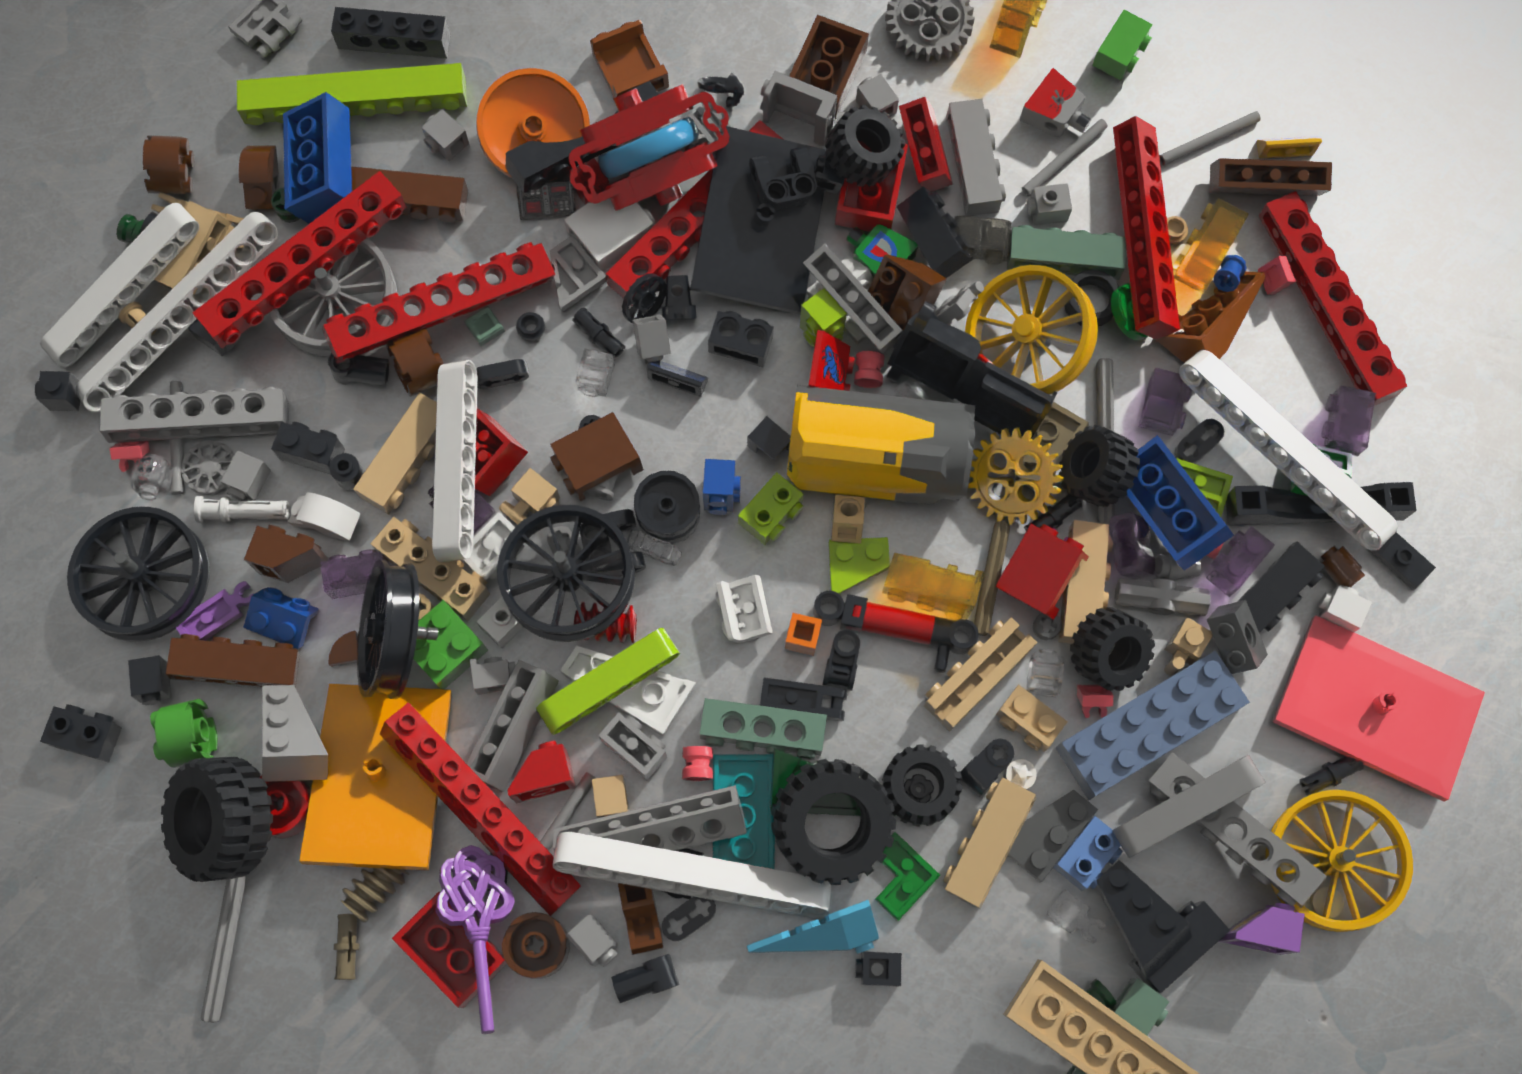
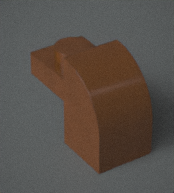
[239,145,279,209]
[618,883,664,955]

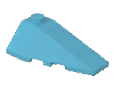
[747,900,879,954]

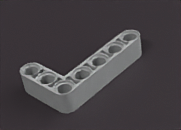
[1112,755,1266,858]

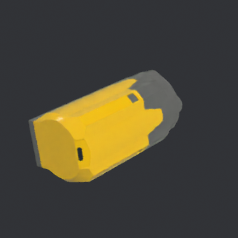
[787,385,975,505]

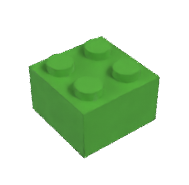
[413,600,488,689]

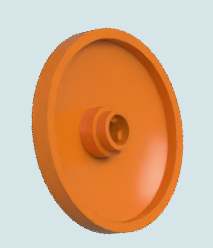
[476,68,590,181]

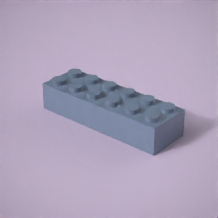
[1056,650,1250,801]

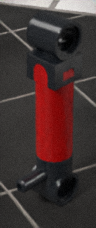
[813,591,978,673]

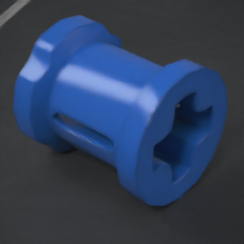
[1213,255,1247,292]

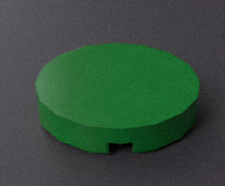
[1111,283,1149,341]

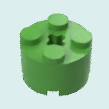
[150,699,218,768]

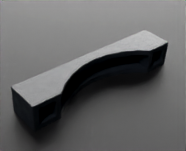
[505,81,659,194]
[1226,482,1417,525]

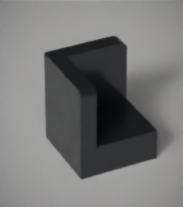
[747,416,791,460]

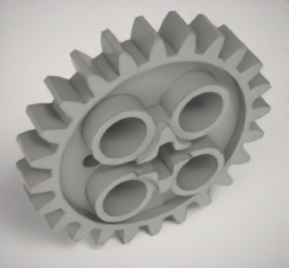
[885,0,975,62]

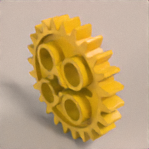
[968,428,1064,525]

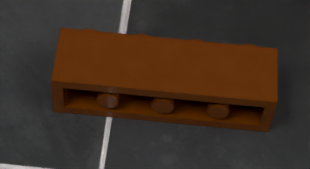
[1209,158,1332,196]
[351,167,468,223]
[166,634,300,688]

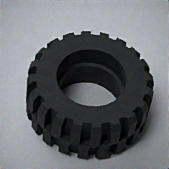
[161,757,273,882]
[771,759,896,885]

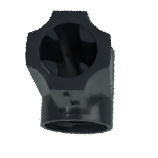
[328,353,390,385]
[611,954,680,1003]

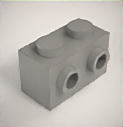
[598,712,667,780]

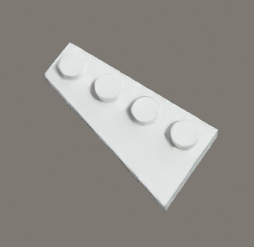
[560,645,696,736]

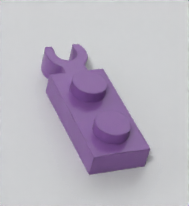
[176,581,254,641]

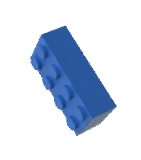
[283,92,352,224]
[1127,435,1234,571]

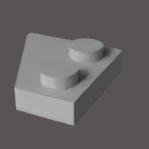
[550,235,607,312]

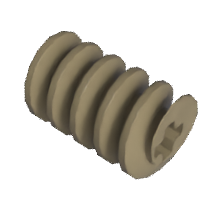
[340,868,410,922]

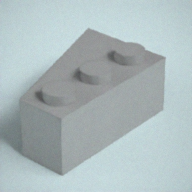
[262,685,328,782]

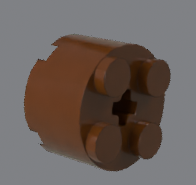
[143,135,194,195]
[386,328,444,397]
[502,912,570,979]

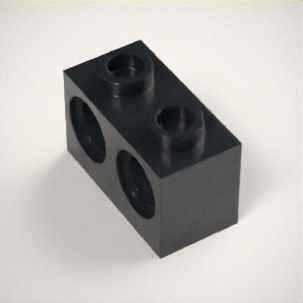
[708,311,774,368]

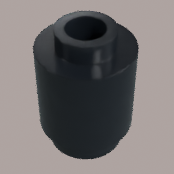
[329,453,365,490]

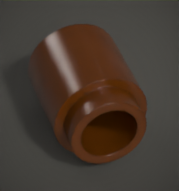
[1320,545,1365,587]

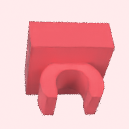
[1258,256,1297,295]
[110,441,150,472]
[1077,684,1113,718]

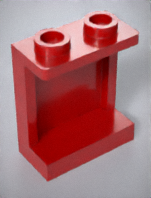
[995,524,1089,620]

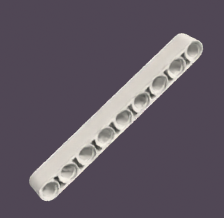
[75,212,278,412]
[1179,350,1398,550]
[553,832,831,918]

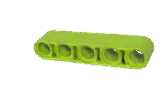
[536,628,680,735]

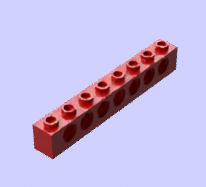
[1113,116,1180,340]
[606,120,784,306]
[192,171,407,348]
[1258,191,1407,409]
[323,242,555,363]
[379,702,581,916]

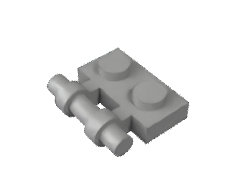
[228,0,302,59]
[934,281,984,325]

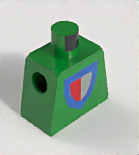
[846,224,918,279]

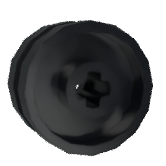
[634,471,700,544]

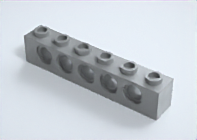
[100,387,288,443]
[1148,752,1327,908]
[553,785,747,875]

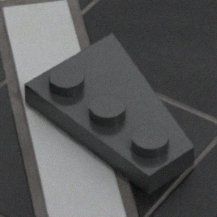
[1007,790,1098,883]

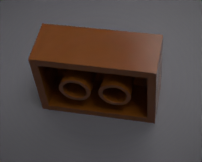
[789,14,869,119]

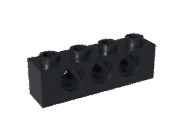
[331,7,451,59]

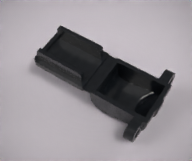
[886,301,1057,438]

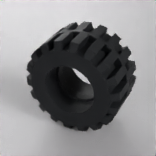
[825,105,905,187]
[1059,425,1140,507]
[1070,607,1155,691]
[882,744,962,827]

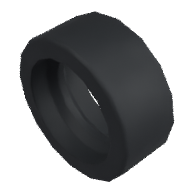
[1064,269,1119,327]

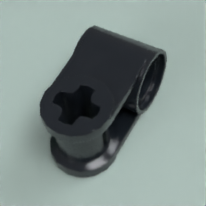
[822,630,860,691]
[960,738,1014,797]

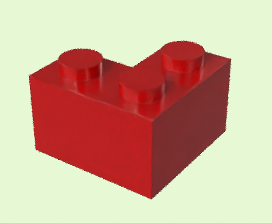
[475,408,528,497]

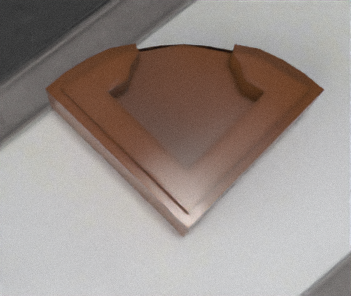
[328,630,358,667]

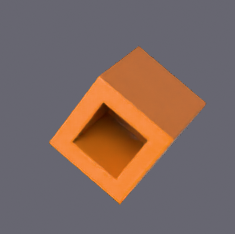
[785,613,822,656]

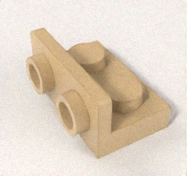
[996,684,1068,752]

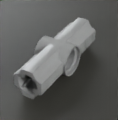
[1114,578,1211,616]

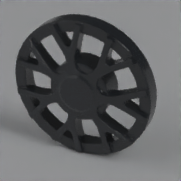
[622,274,666,323]

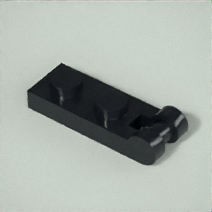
[760,677,848,721]

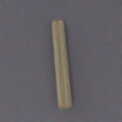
[974,521,1010,636]

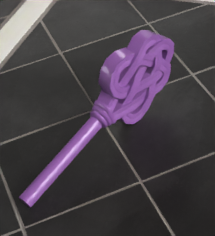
[436,845,515,1034]

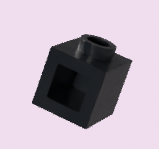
[35,371,80,411]
[128,655,171,705]

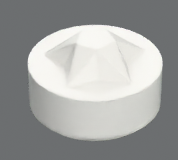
[1004,759,1037,789]

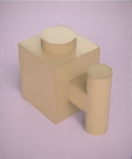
[499,468,560,525]
[1164,617,1213,676]

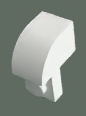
[288,492,361,541]

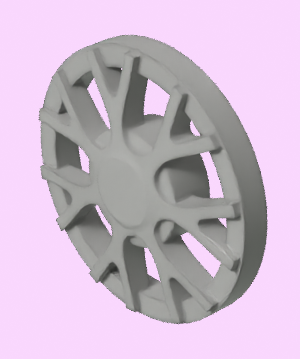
[181,441,235,495]

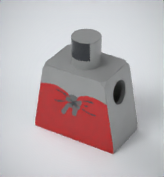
[1019,68,1092,137]

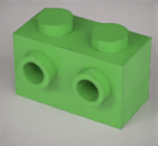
[1092,9,1153,81]

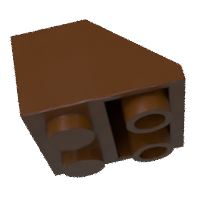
[868,254,947,331]
[244,525,328,583]

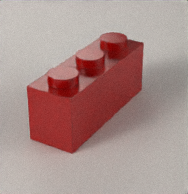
[899,97,953,192]

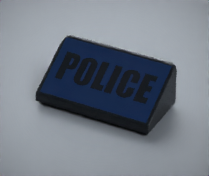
[646,360,708,397]

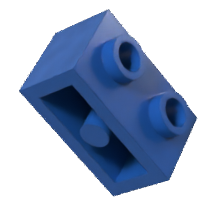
[703,459,741,515]

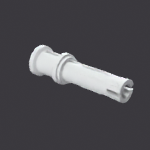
[194,496,290,523]

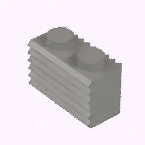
[566,915,618,967]

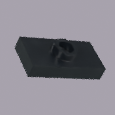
[1368,532,1436,590]

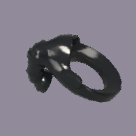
[697,73,745,108]

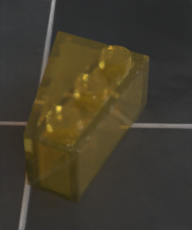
[989,0,1048,58]
[1173,198,1249,294]
[882,553,985,620]

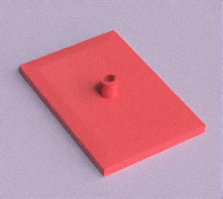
[1272,615,1485,802]

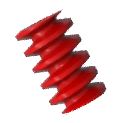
[573,602,637,644]

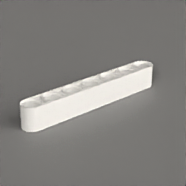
[40,203,199,368]
[432,360,478,562]

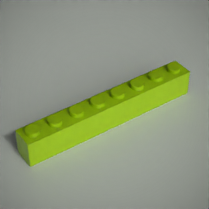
[237,63,467,125]

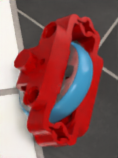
[569,84,729,211]

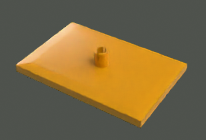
[299,684,452,871]

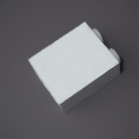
[564,198,655,272]

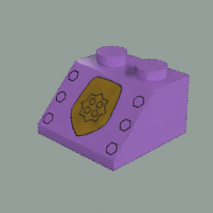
[1219,903,1305,955]

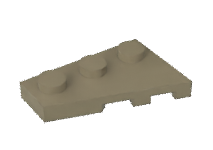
[1015,402,1089,491]

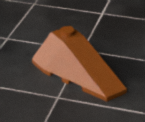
[1156,271,1266,363]

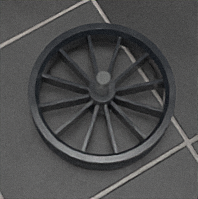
[497,505,635,642]
[67,506,210,642]
[357,560,438,699]

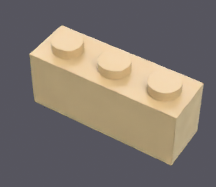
[154,201,231,295]

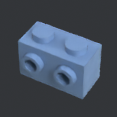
[1053,816,1123,891]

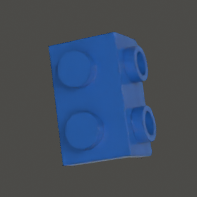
[243,587,318,649]

